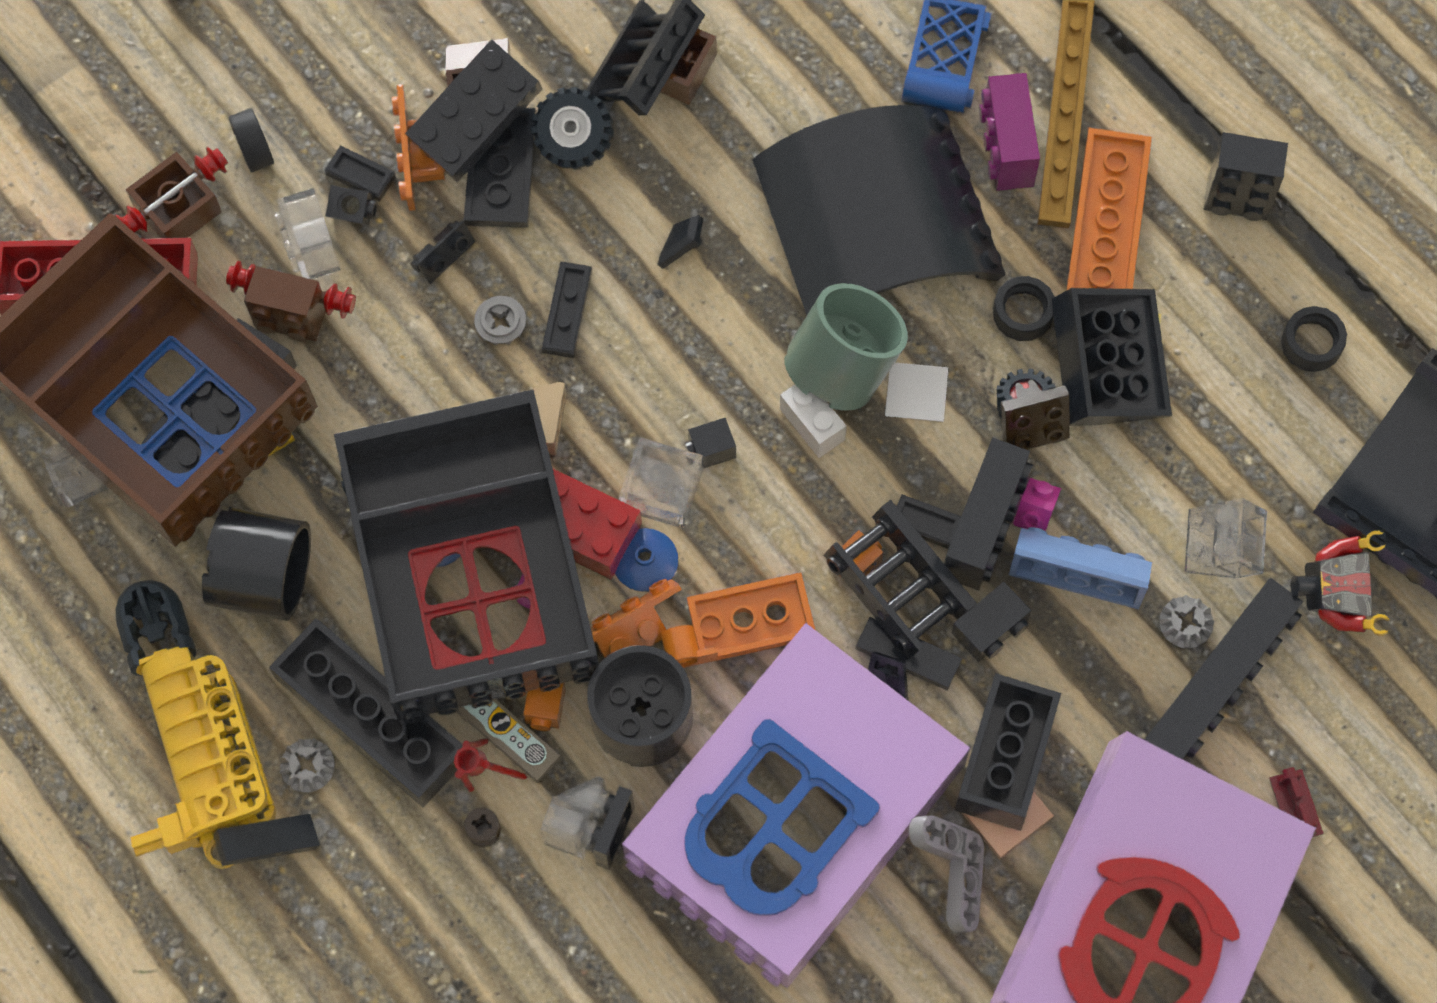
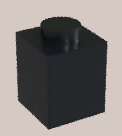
[684,417,736,470]

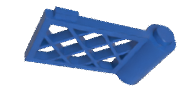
[902,0,991,113]

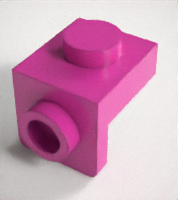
[1013,477,1061,531]

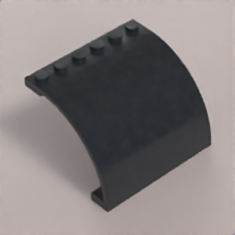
[752,105,1006,315]
[1312,348,1437,599]

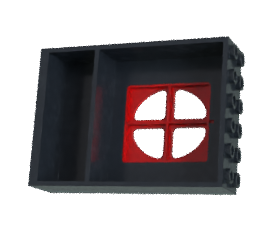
[334,389,598,723]

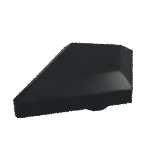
[657,215,704,269]
[868,651,909,701]

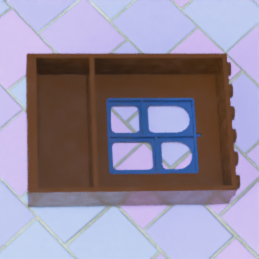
[0,213,318,547]

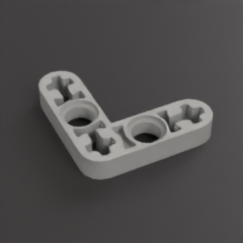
[909,815,984,933]

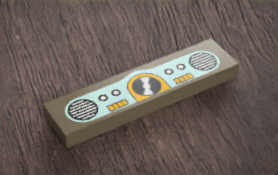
[457,699,561,783]

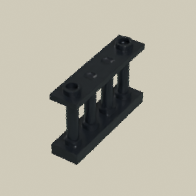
[586,0,705,116]
[823,499,977,659]

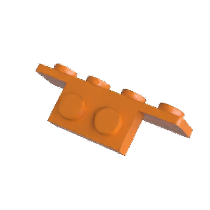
[392,85,445,211]
[591,579,681,659]

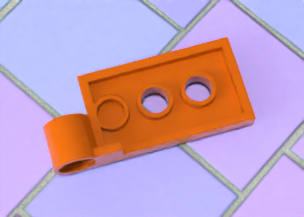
[661,572,815,668]

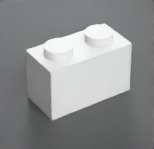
[780,385,846,458]

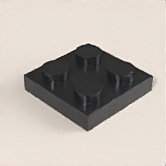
[590,786,635,870]

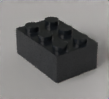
[1203,132,1288,221]

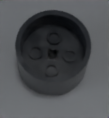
[202,507,311,621]
[587,645,693,767]

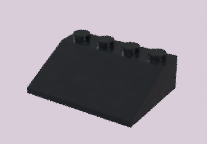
[1051,288,1172,426]

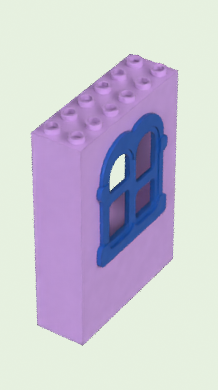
[622,623,970,988]

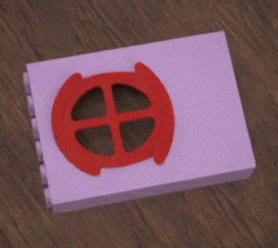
[990,731,1316,1003]

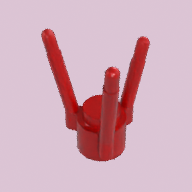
[454,738,527,792]

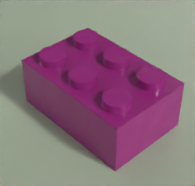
[979,73,1040,191]

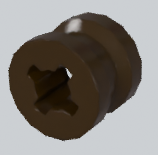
[465,808,501,847]

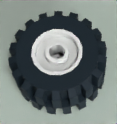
[531,87,614,170]

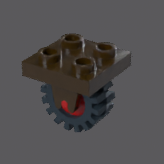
[996,369,1070,450]

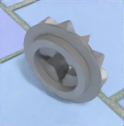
[474,296,526,346]
[1159,595,1214,648]
[280,738,335,792]

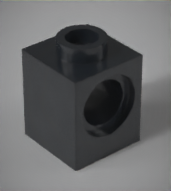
[325,185,377,226]

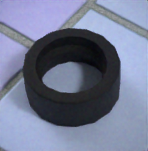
[228,108,274,173]
[993,276,1055,341]
[1281,306,1347,372]

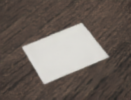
[885,362,948,422]

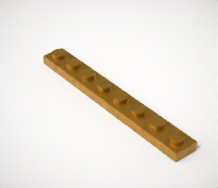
[1037,0,1095,228]

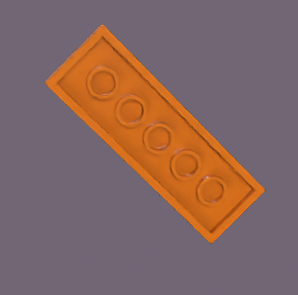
[1066,128,1152,291]

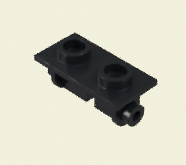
[410,220,476,284]

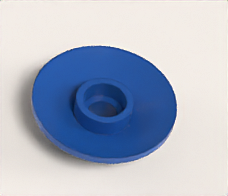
[615,528,678,592]

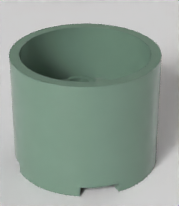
[784,283,908,411]

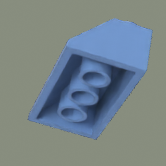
[1009,527,1152,609]

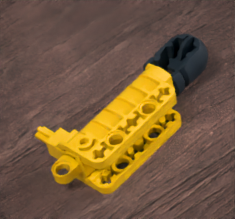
[115,580,276,869]

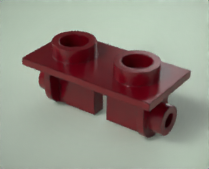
[1269,767,1324,837]

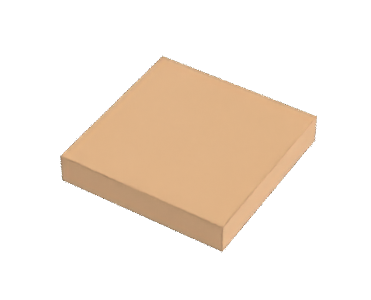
[962,791,1054,860]

